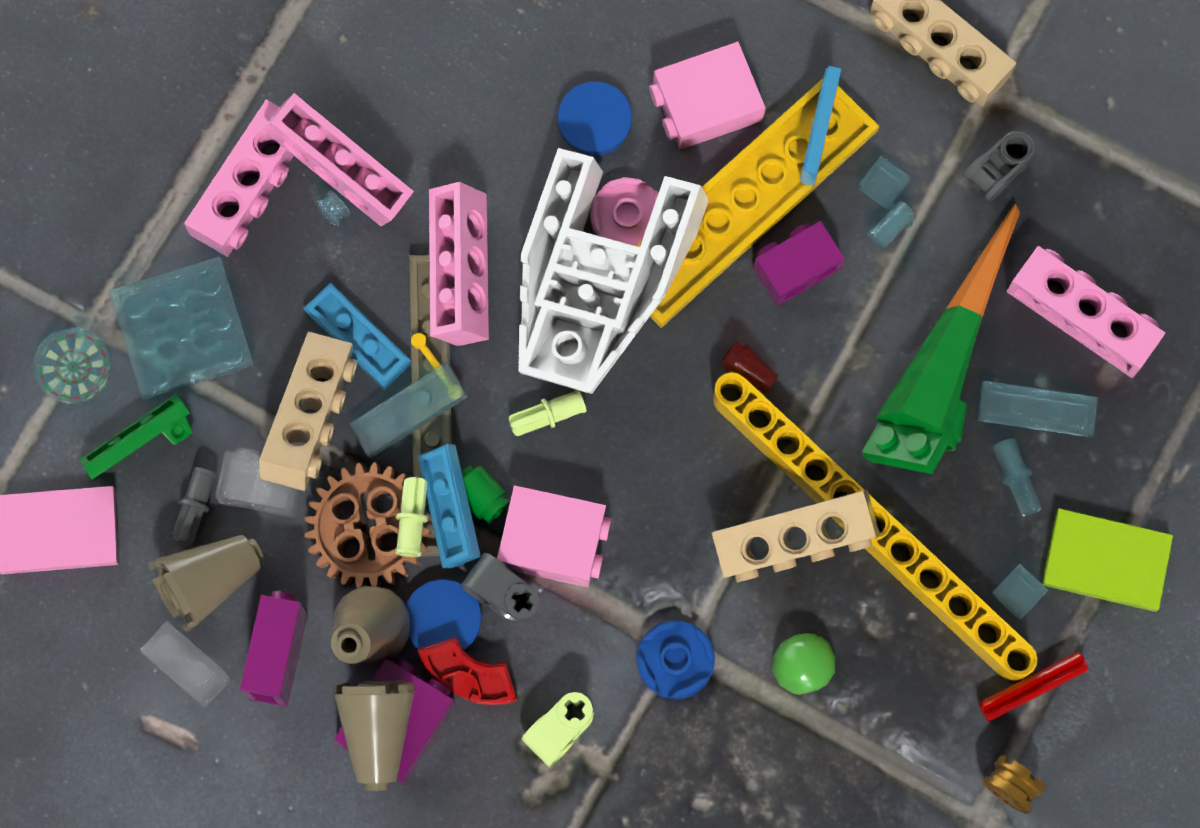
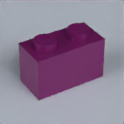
[753,221,845,306]

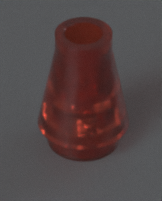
[719,341,778,393]

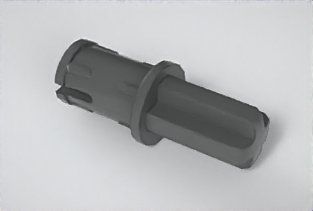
[171,467,217,546]

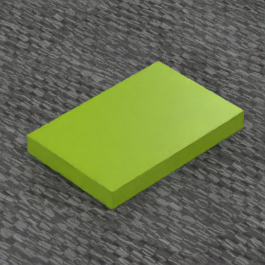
[1042,509,1173,612]

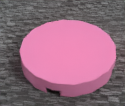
[590,177,659,246]

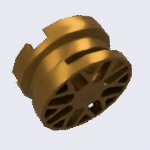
[982,755,1047,814]

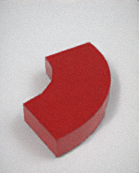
[418,636,517,705]

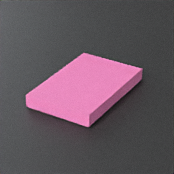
[0,486,119,575]

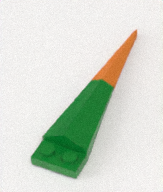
[862,203,1020,474]

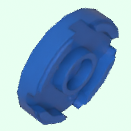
[558,82,632,156]
[406,579,482,651]
[636,620,715,700]

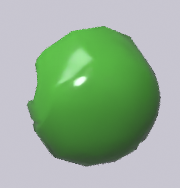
[772,633,836,695]

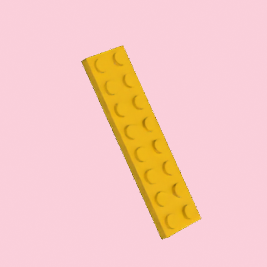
[637,79,880,328]

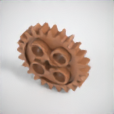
[304,463,432,588]

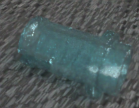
[867,201,916,249]

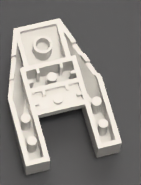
[519,148,709,394]

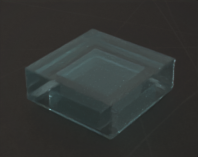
[857,156,911,210]
[991,564,1049,620]

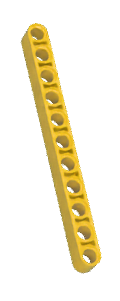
[713,372,1038,682]

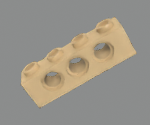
[869,0,1017,108]
[259,332,357,491]
[712,490,880,582]

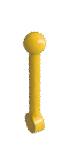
[411,333,464,400]

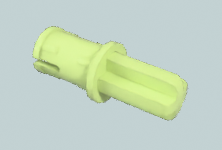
[509,390,587,436]
[395,477,428,557]

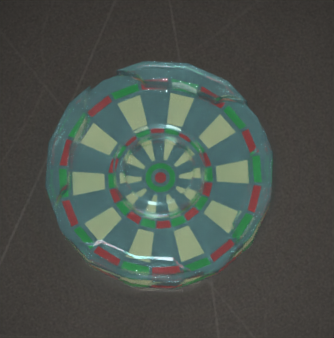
[33,327,111,404]

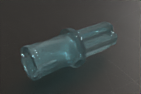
[993,438,1040,516]

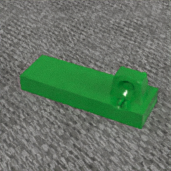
[79,394,193,480]

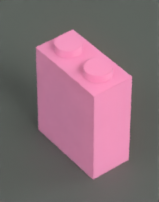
[649,42,766,150]
[497,485,612,588]

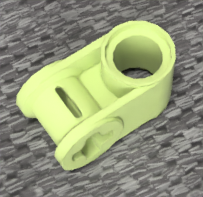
[521,692,594,767]

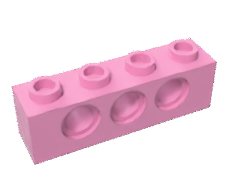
[262,93,414,226]
[184,99,294,257]
[429,182,489,346]
[1006,246,1165,378]

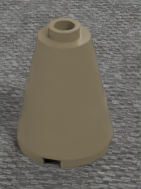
[148,535,264,632]
[331,586,411,664]
[334,681,415,791]

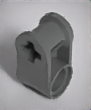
[963,131,1035,202]
[461,553,540,621]

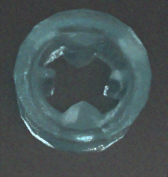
[314,189,351,227]

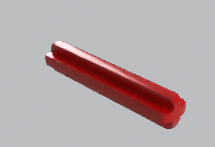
[979,652,1088,721]

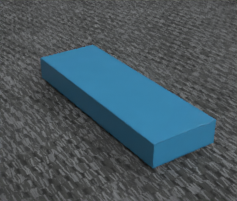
[800,66,841,186]
[303,283,411,390]
[417,444,481,568]

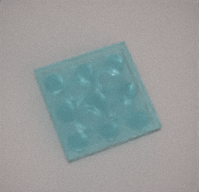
[109,256,254,400]

